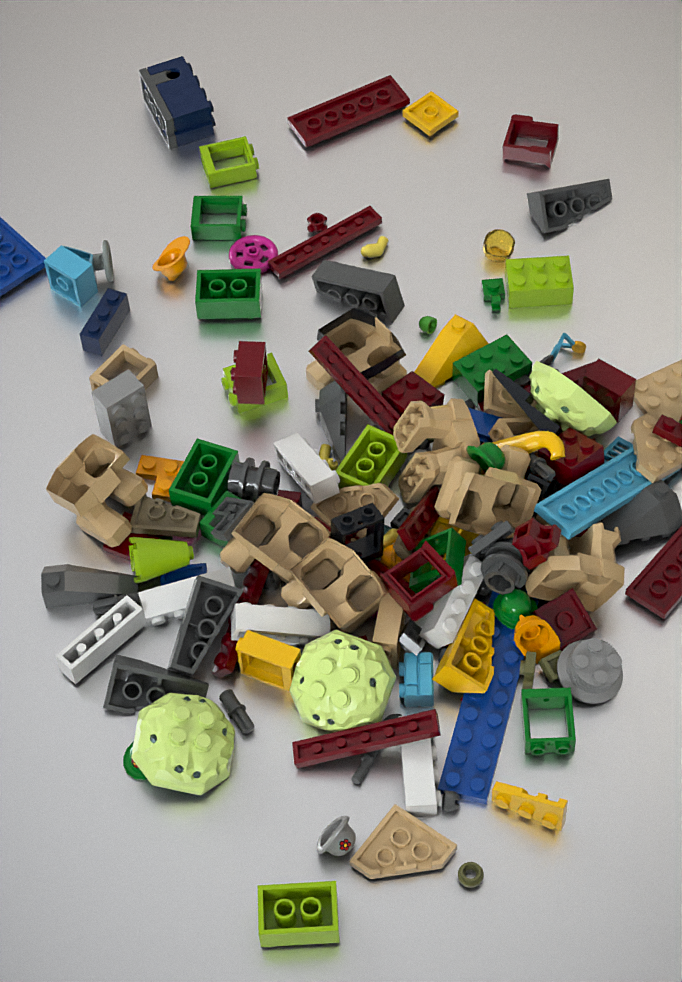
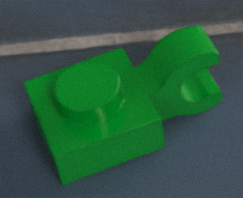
[481,278,505,311]

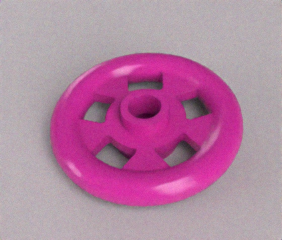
[229,235,278,273]

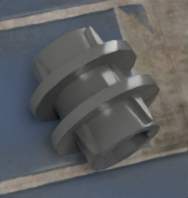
[228,457,280,503]
[481,538,531,595]

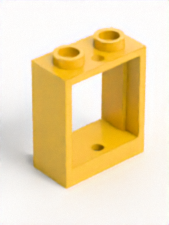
[236,630,301,691]

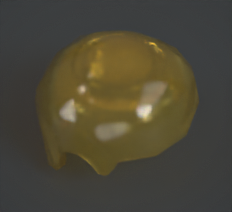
[483,229,515,263]

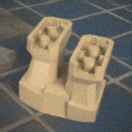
[393,398,480,504]
[46,434,148,548]
[434,445,541,538]
[219,493,331,584]
[525,523,625,612]
[281,538,389,634]

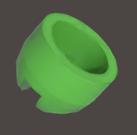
[419,316,437,334]

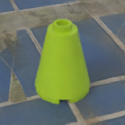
[129,537,194,584]

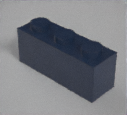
[79,288,130,356]

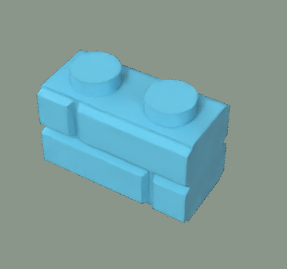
[399,652,434,707]

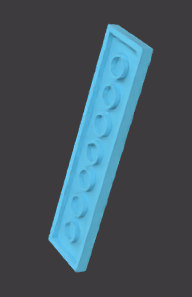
[534,447,681,540]

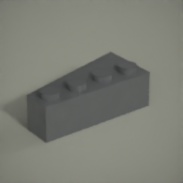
[311,260,405,323]
[167,575,244,677]

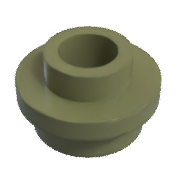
[458,862,484,888]

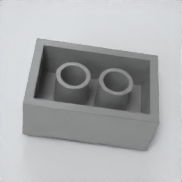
[91,369,152,448]

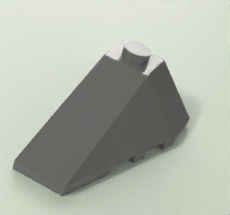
[527,179,612,233]
[315,380,347,466]
[598,480,682,545]
[41,564,139,608]
[103,654,209,714]

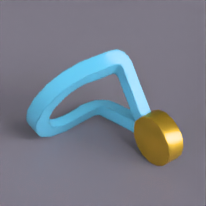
[550,333,586,362]

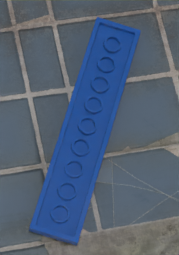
[438,588,540,805]

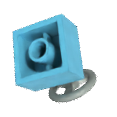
[44,240,113,307]

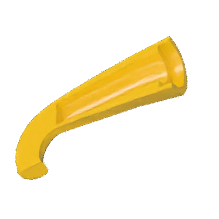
[481,431,565,475]

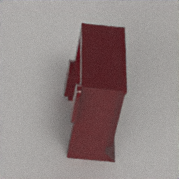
[502,114,559,168]
[380,541,458,621]

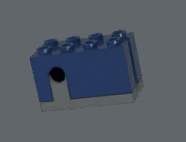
[139,56,216,149]

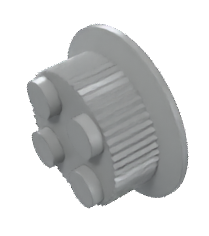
[557,638,623,704]

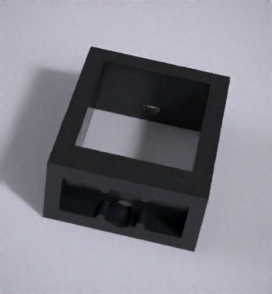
[330,503,385,571]

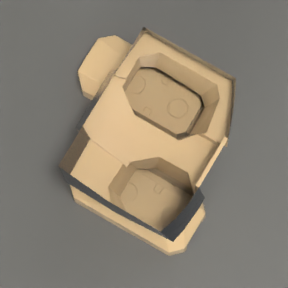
[306,308,407,395]

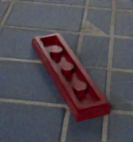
[396,486,440,551]

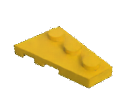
[492,781,568,831]

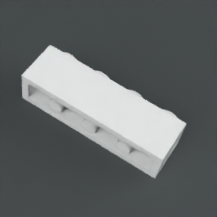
[273,433,340,504]
[419,554,483,649]
[138,567,236,626]
[55,596,146,684]
[231,602,330,646]
[399,716,441,817]

